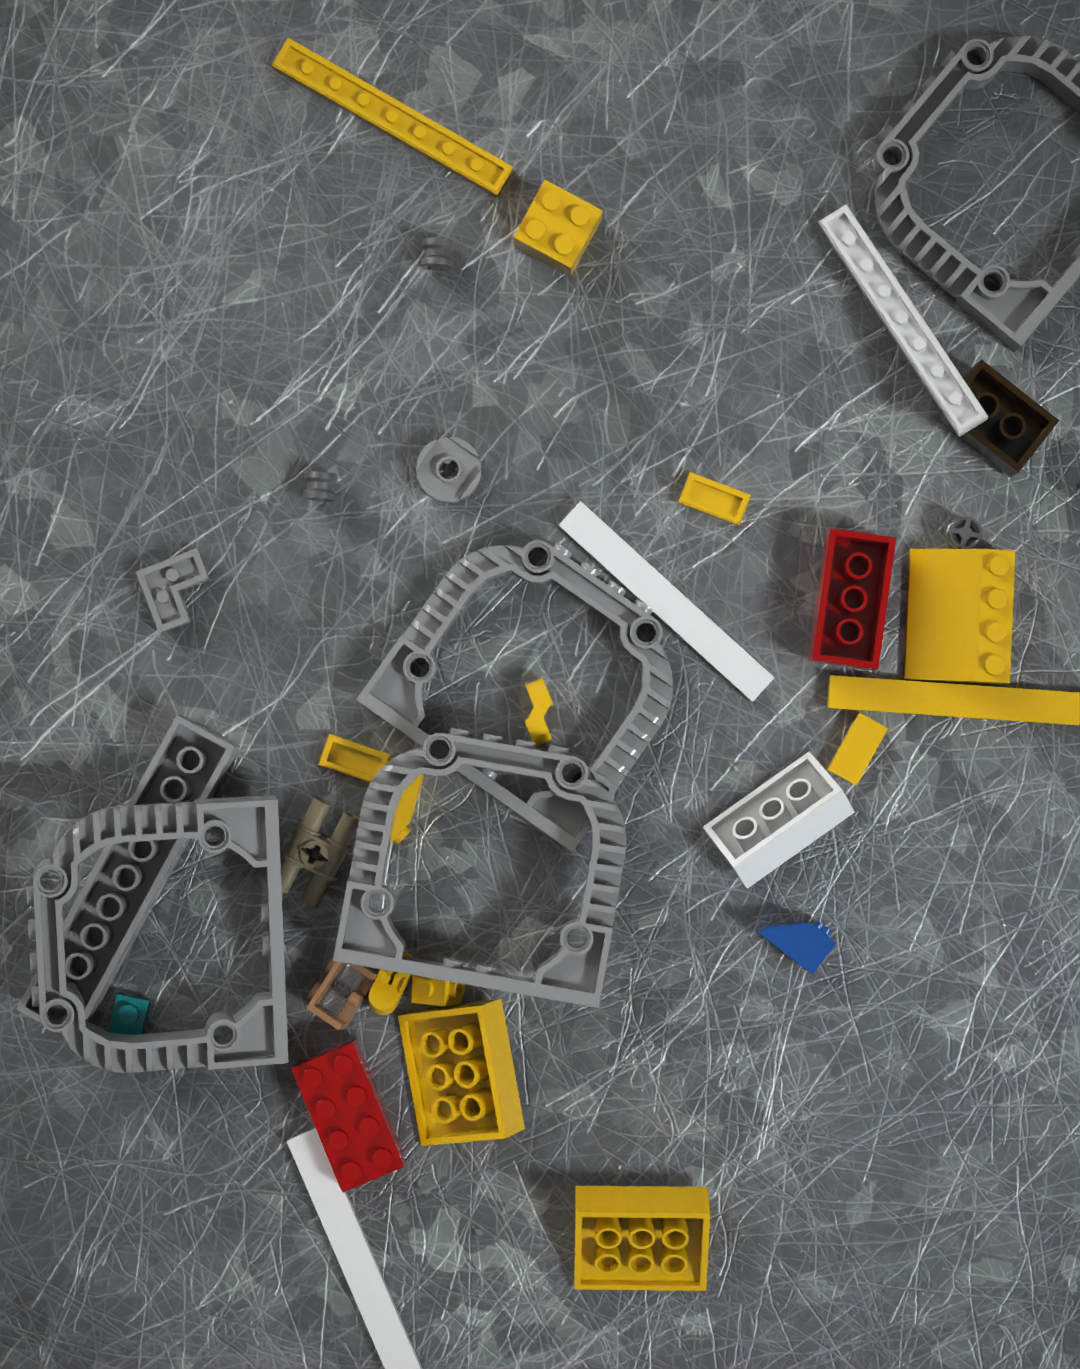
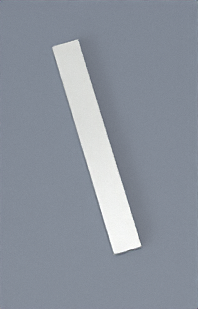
[818,204,988,437]
[558,501,774,702]
[287,1127,423,1369]

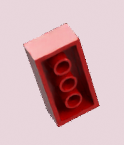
[808,528,897,671]
[291,1038,406,1193]

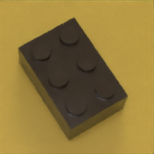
[933,359,1059,477]

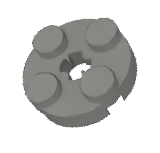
[416,437,482,504]

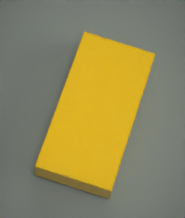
[678,472,751,526]
[827,712,888,786]
[318,734,392,783]

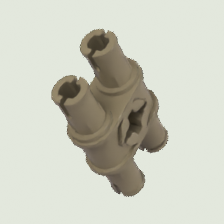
[281,796,359,908]

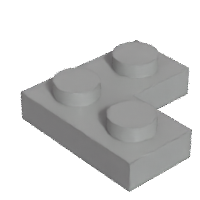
[136,548,211,633]

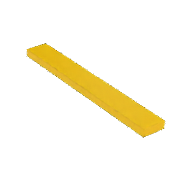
[272,38,513,197]
[827,675,1080,726]

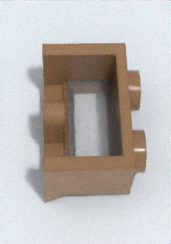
[306,956,379,1030]

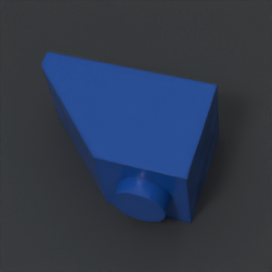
[757,920,837,975]

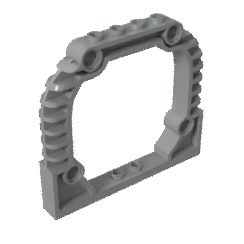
[872,35,1080,352]
[356,540,673,852]
[333,728,627,1008]
[26,795,289,1073]

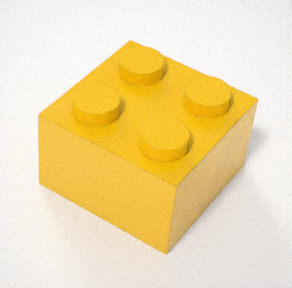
[513,180,603,277]

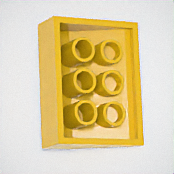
[904,549,1016,684]
[398,998,525,1146]
[574,1185,710,1291]

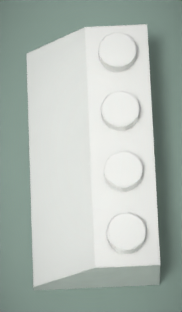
[703,751,855,889]

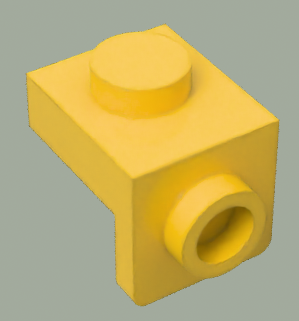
[411,975,465,1007]

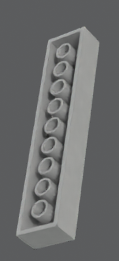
[16,715,240,1033]

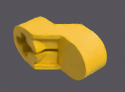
[524,678,553,747]
[368,951,412,1016]

